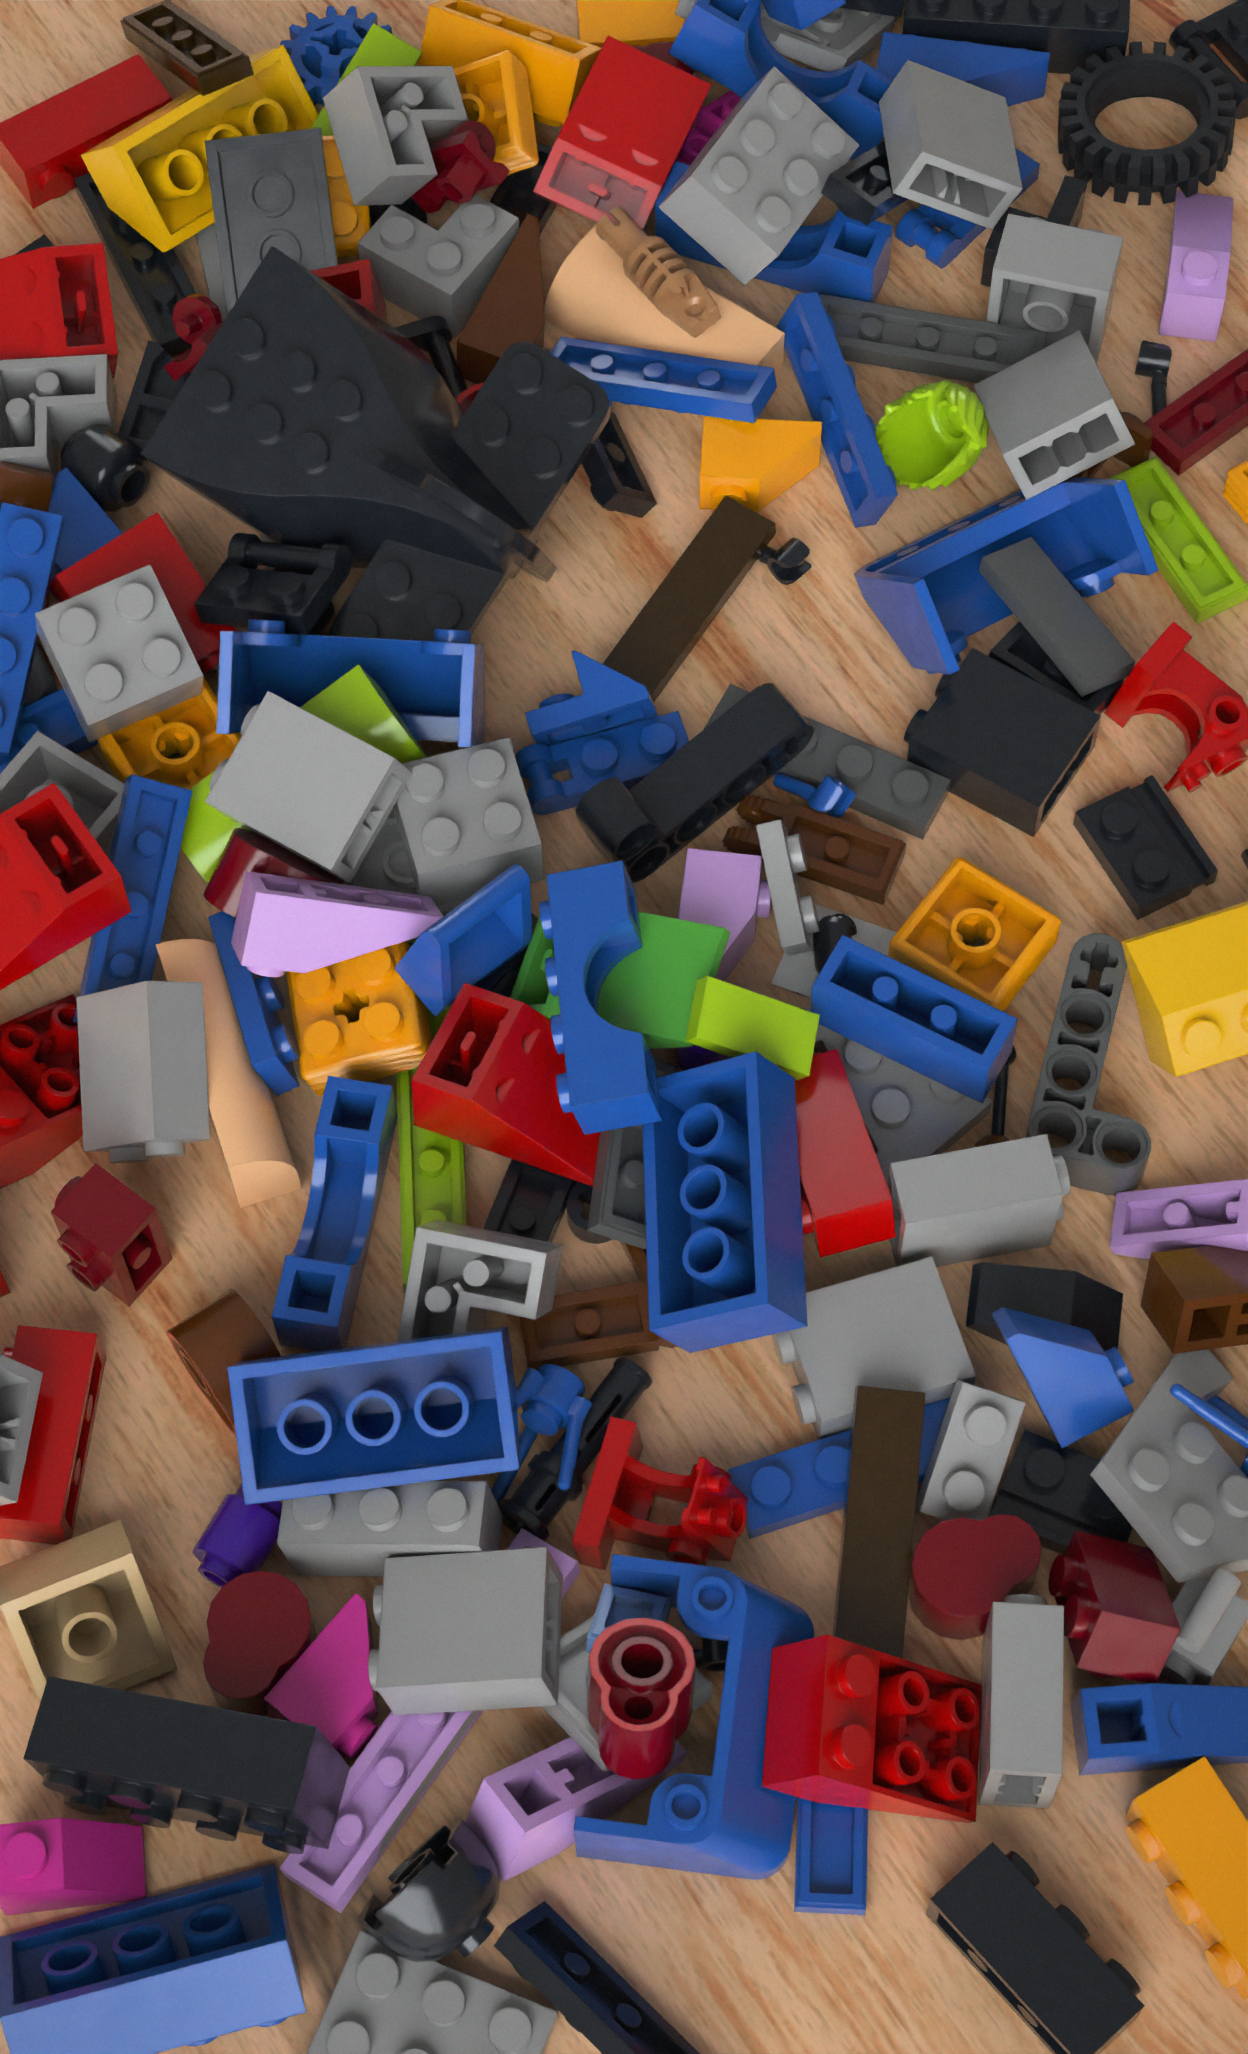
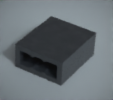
[904,648,1101,837]

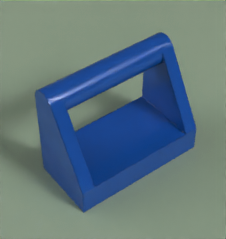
[394,864,532,1017]

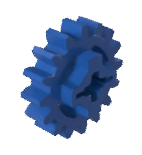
[280,6,392,107]

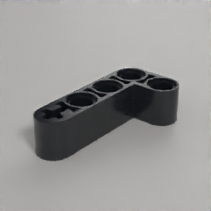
[575,683,814,883]

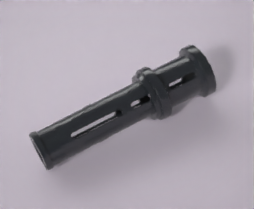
[498,1357,652,1541]

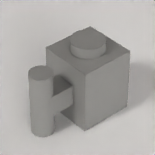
[1160,1568,1248,1685]

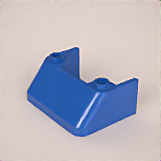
[854,477,1158,675]
[216,619,485,747]
[574,1554,814,1880]

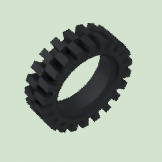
[1058,41,1236,205]

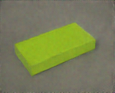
[685,975,820,1080]

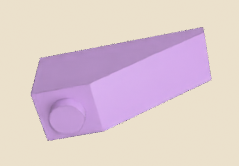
[1158,191,1233,342]
[678,848,771,981]
[231,871,444,977]
[1109,1179,1248,1260]
[466,1737,687,1882]

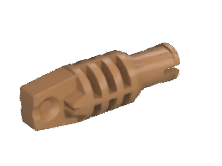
[596,206,721,338]

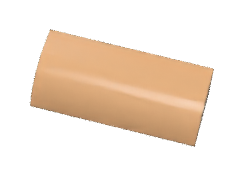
[544,223,785,417]
[155,939,302,1208]

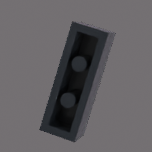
[926,1842,1145,2054]

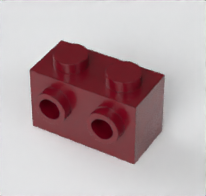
[51,1163,172,1307]
[1048,1530,1181,1683]

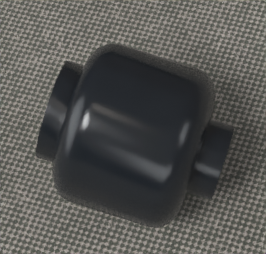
[60,424,150,512]

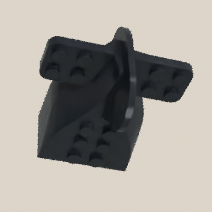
[140,246,611,641]

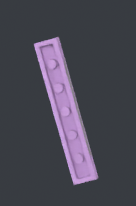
[279,1528,581,1914]

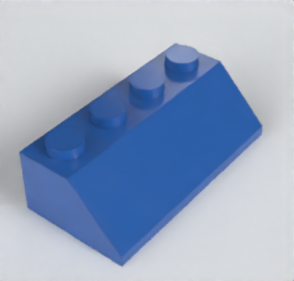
[227,1327,520,1505]
[0,1863,306,2054]

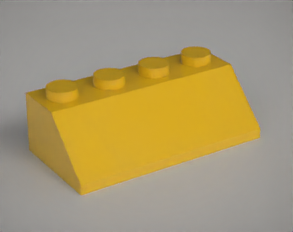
[81,45,318,252]
[1121,901,1248,1077]

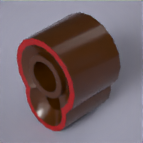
[167,1289,281,1436]

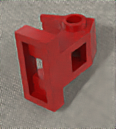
[1104,621,1248,793]
[572,1416,748,1570]

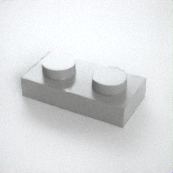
[756,819,820,956]
[916,1379,1026,1520]

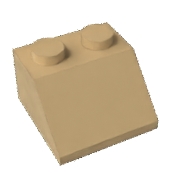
[0,1519,178,1702]

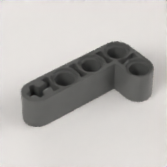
[1025,933,1151,1196]

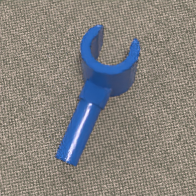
[773,773,856,819]

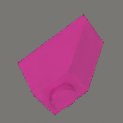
[264,1593,378,1758]
[0,1818,147,1916]

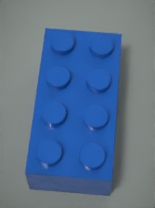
[642,1051,808,1353]

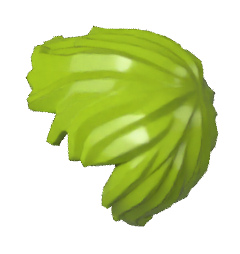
[875,380,989,490]

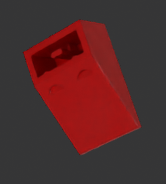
[533,36,712,232]
[0,243,118,378]
[0,783,132,990]
[411,983,600,1187]
[0,994,83,1189]
[762,1634,982,1823]

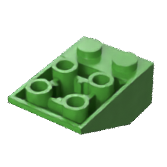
[510,911,731,1049]

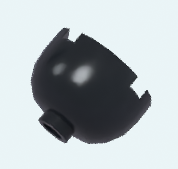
[359,1817,500,1962]

